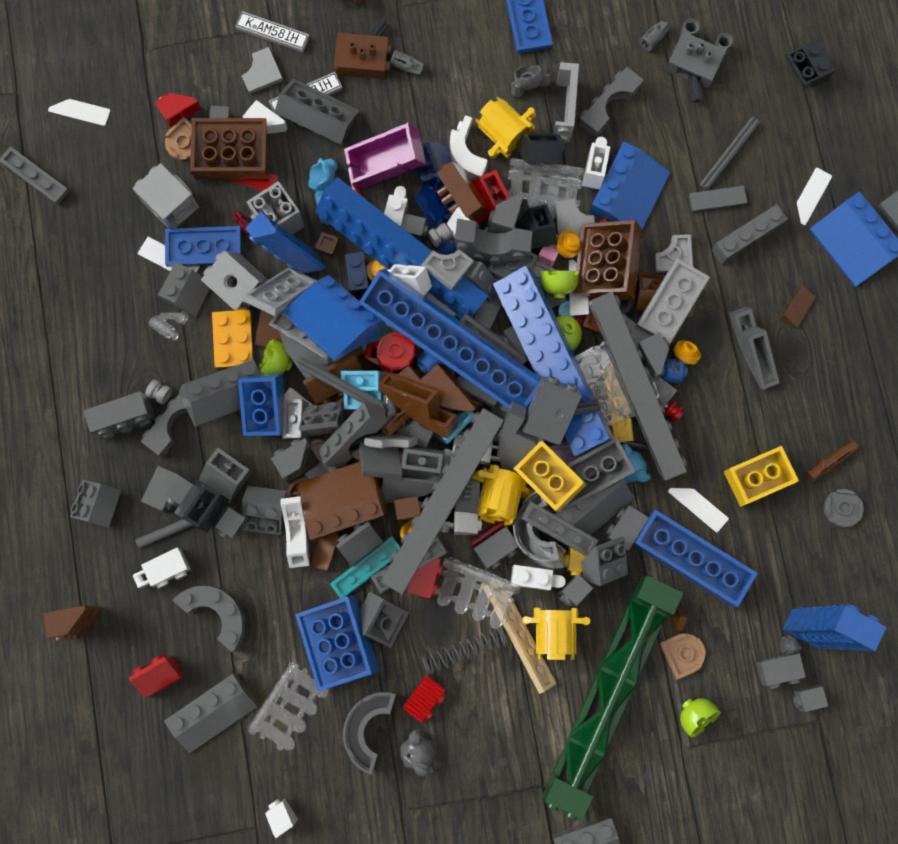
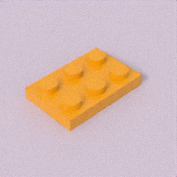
[212,310,254,369]

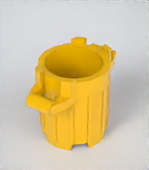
[476,97,536,159]
[472,465,534,526]
[522,608,590,660]

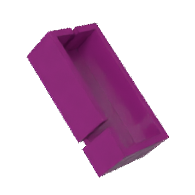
[344,123,426,189]

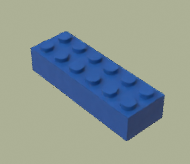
[633,510,758,608]

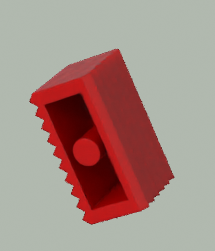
[402,675,446,723]

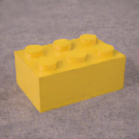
[514,440,587,512]
[724,446,799,507]

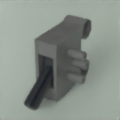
[665,18,733,103]

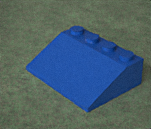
[589,142,670,229]
[809,191,898,287]
[282,275,381,361]
[295,595,380,692]

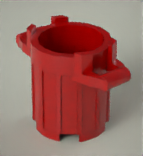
[364,332,422,374]

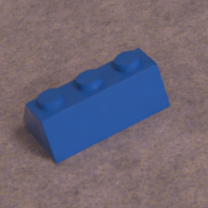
[238,374,285,436]

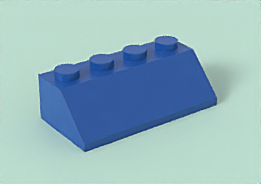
[245,211,326,273]

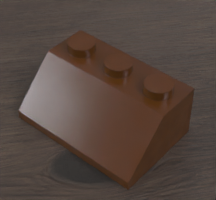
[635,272,696,317]
[303,352,363,406]
[43,605,102,641]

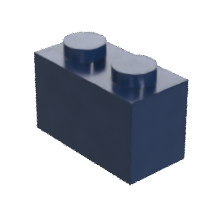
[345,252,368,296]

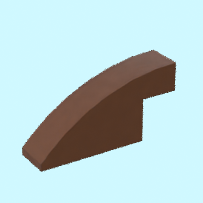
[397,364,480,411]
[378,373,458,438]

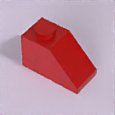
[155,93,201,127]

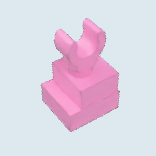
[538,235,559,267]

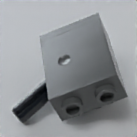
[521,376,600,445]

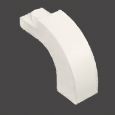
[450,115,488,181]
[281,497,309,568]

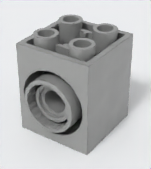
[132,163,199,229]
[247,181,305,234]
[201,251,269,311]

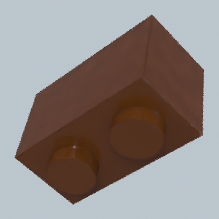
[394,496,424,523]

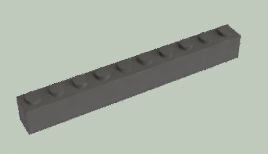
[588,292,687,481]
[380,409,504,595]

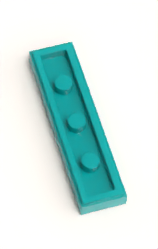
[330,537,401,599]

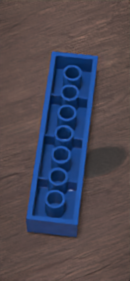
[782,604,886,651]

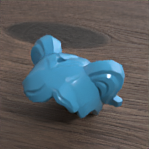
[309,158,338,198]
[622,443,651,483]

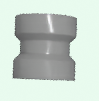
[427,223,453,248]
[145,379,172,405]

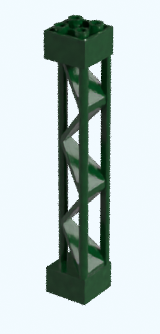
[542,575,683,820]

